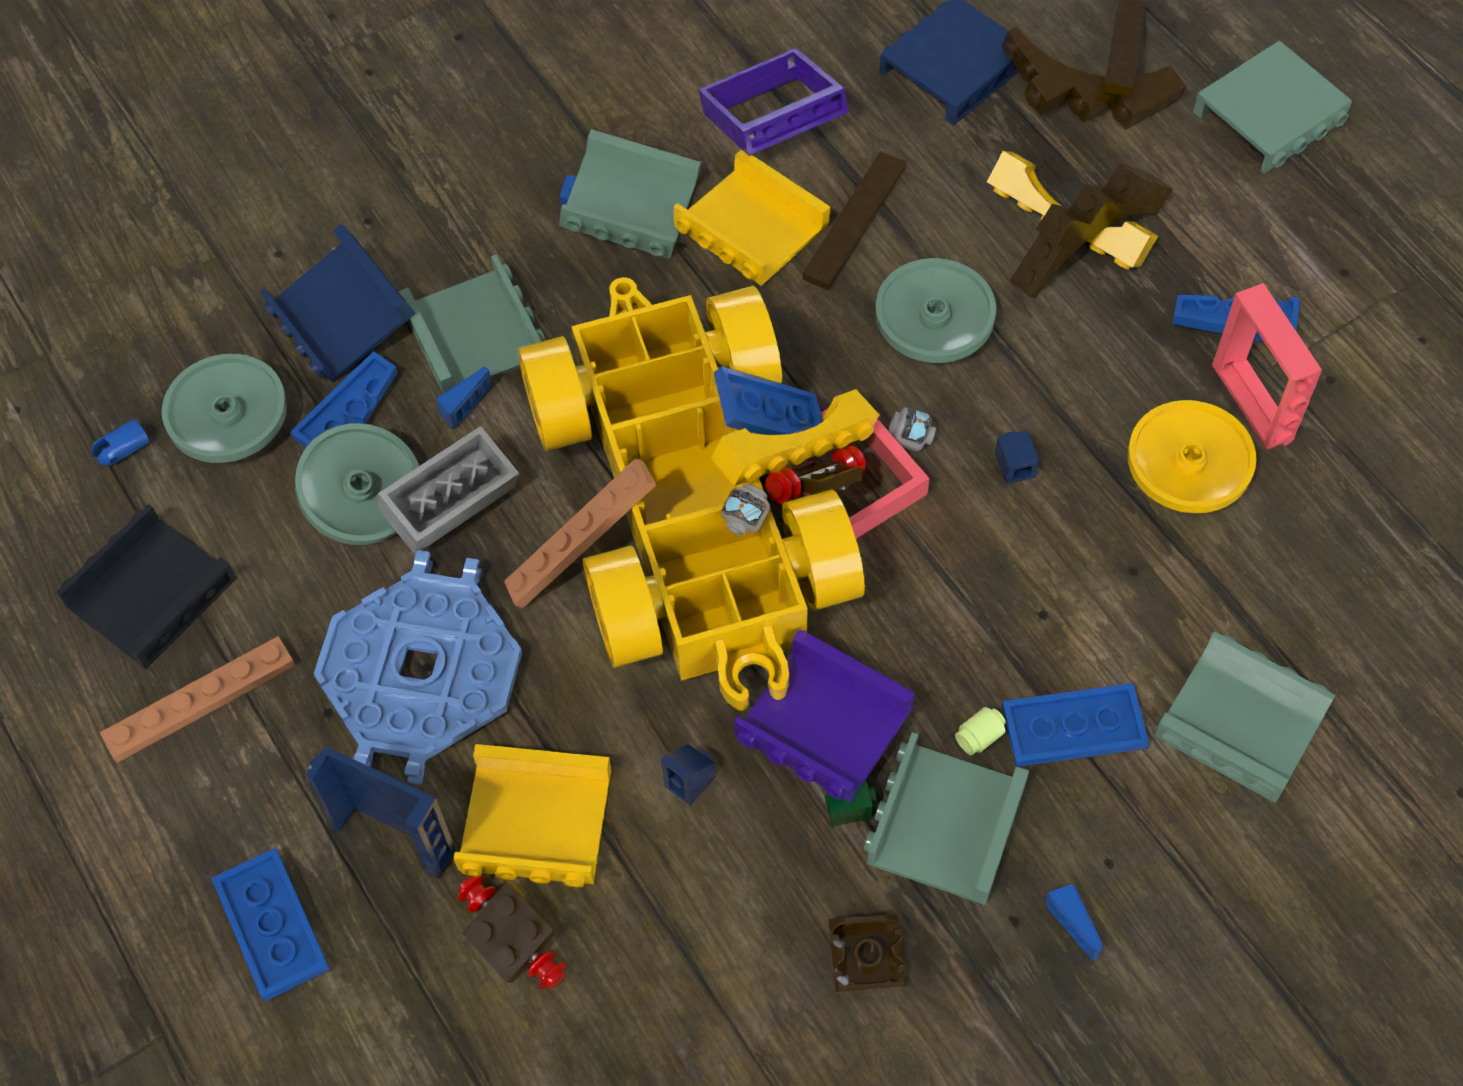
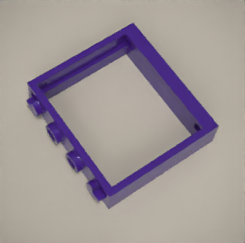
[698,48,848,156]

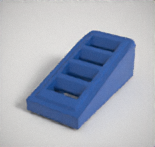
[436,366,493,429]
[1045,884,1103,960]

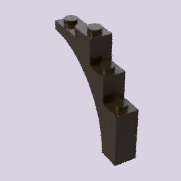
[1001,26,1187,130]
[1010,163,1173,298]

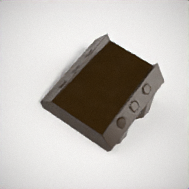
[829,913,907,992]

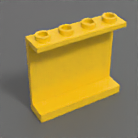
[674,149,830,286]
[453,744,611,887]

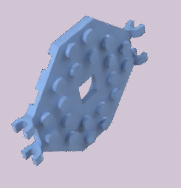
[314,550,522,786]

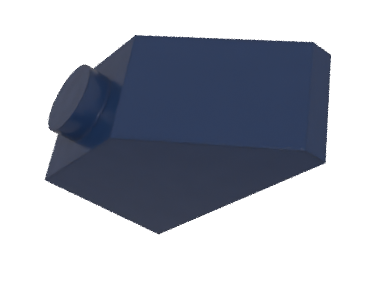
[661,744,716,806]

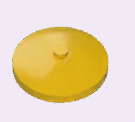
[1128,400,1256,513]

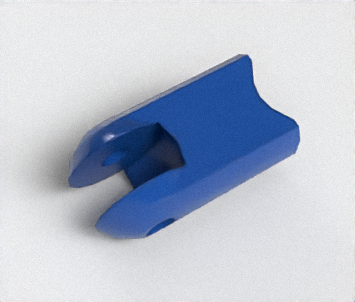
[91,419,149,466]

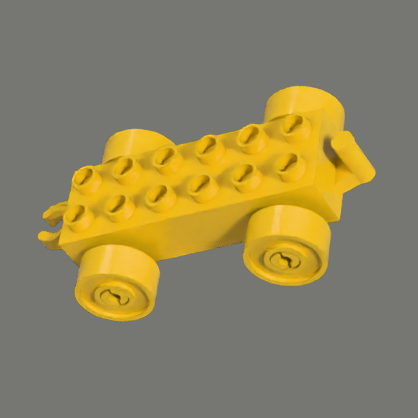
[517,277,865,711]

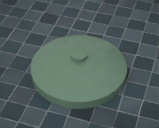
[875,258,996,363]
[162,354,287,463]
[295,423,419,545]

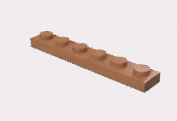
[504,458,656,608]
[99,636,295,763]

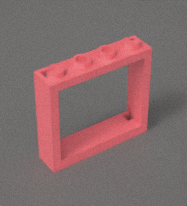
[1212,283,1322,450]
[768,409,929,539]

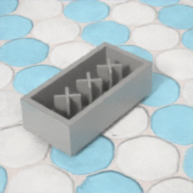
[377,426,519,555]

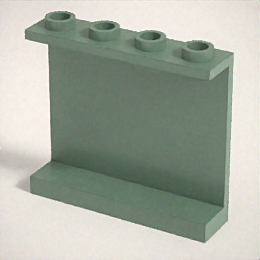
[1193,40,1352,174]
[559,129,701,259]
[398,254,545,394]
[1154,631,1336,803]
[863,732,1029,905]

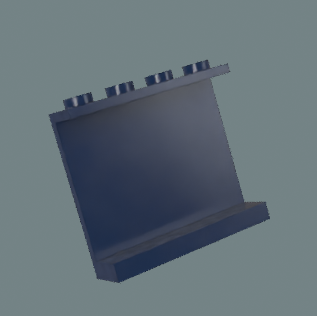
[880,0,1019,126]
[260,224,416,383]
[306,746,456,879]

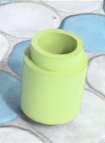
[955,707,1006,755]

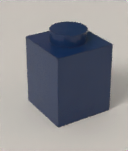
[995,430,1039,484]

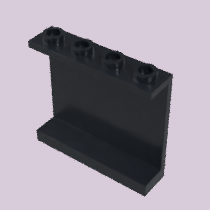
[56,504,237,670]

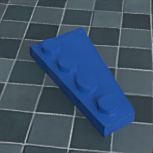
[1172,295,1300,342]
[290,351,398,448]

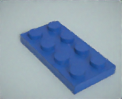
[714,366,823,435]
[1001,683,1149,767]
[211,847,330,1002]

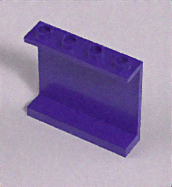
[734,629,915,803]

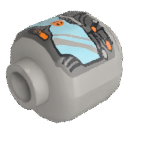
[888,407,936,452]
[721,484,770,536]

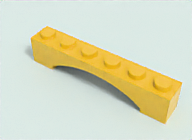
[987,151,1158,270]
[711,389,880,486]

